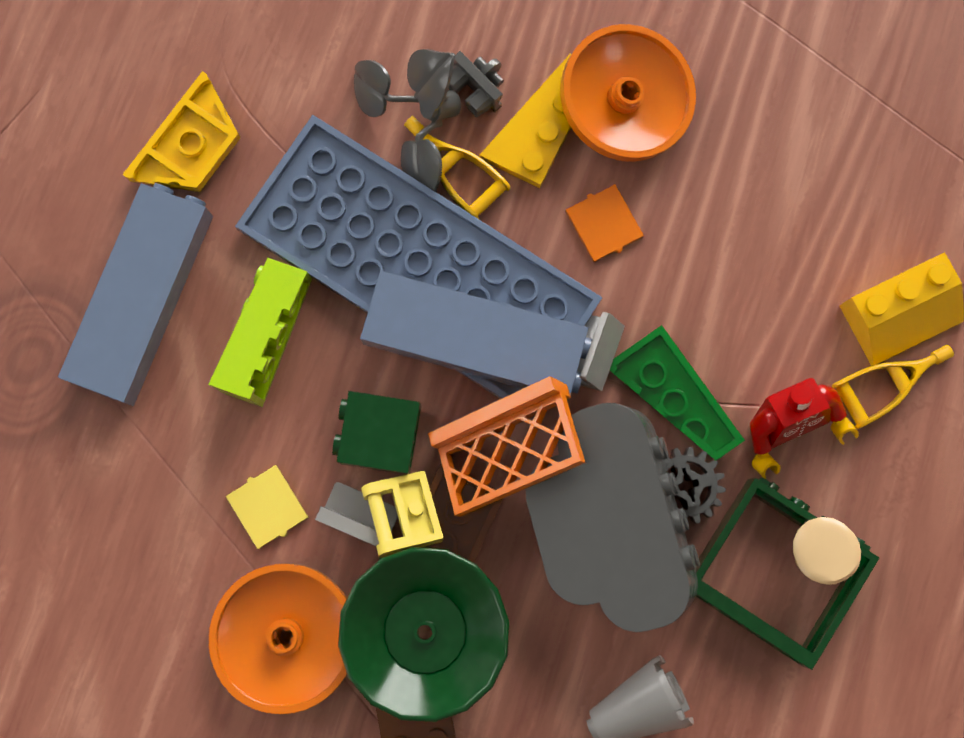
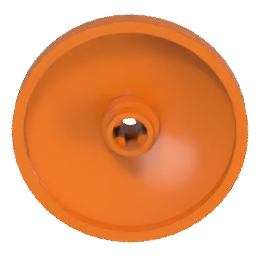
[560,24,696,162]
[209,563,347,714]

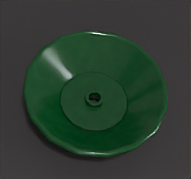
[338,547,509,722]

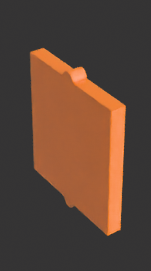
[565,184,644,263]

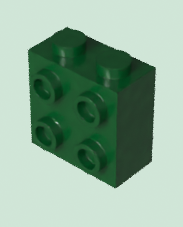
[332,391,421,475]

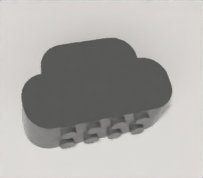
[526,403,700,632]

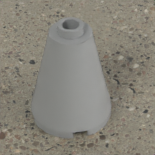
[586,655,694,738]

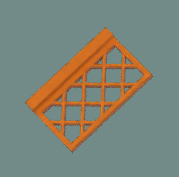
[428,376,586,517]

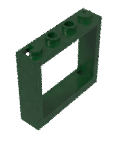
[695,477,879,670]

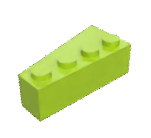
[208,258,312,407]

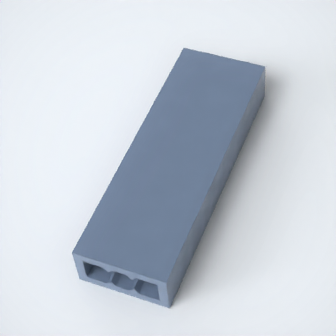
[58,183,213,406]
[360,270,592,400]

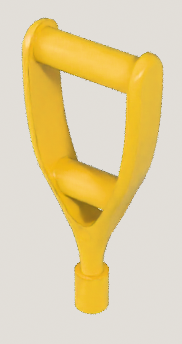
[404,116,510,219]
[832,344,954,429]

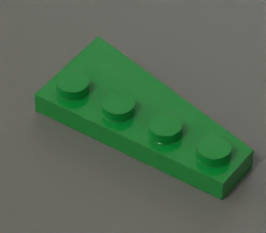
[610,325,745,460]

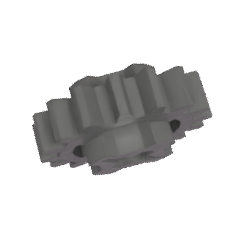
[664,447,726,524]

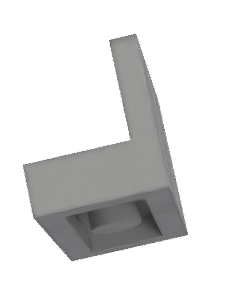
[577,312,625,391]
[315,482,398,546]

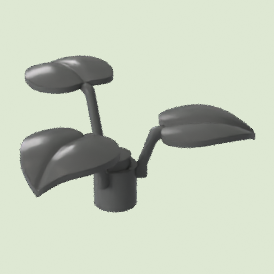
[354,49,461,193]

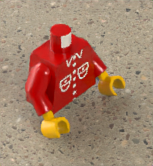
[750,378,859,479]

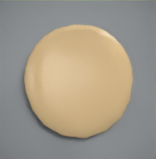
[793,517,861,585]

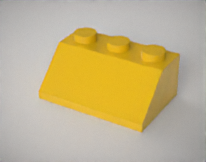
[839,252,964,366]

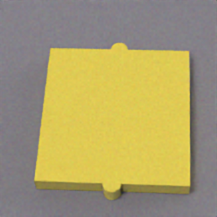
[226,465,309,549]

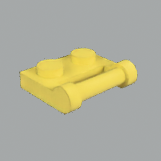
[361,470,443,558]

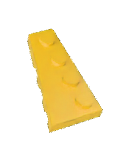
[479,53,571,188]

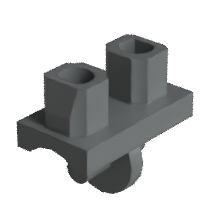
[448,51,504,117]

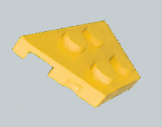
[122,71,241,192]

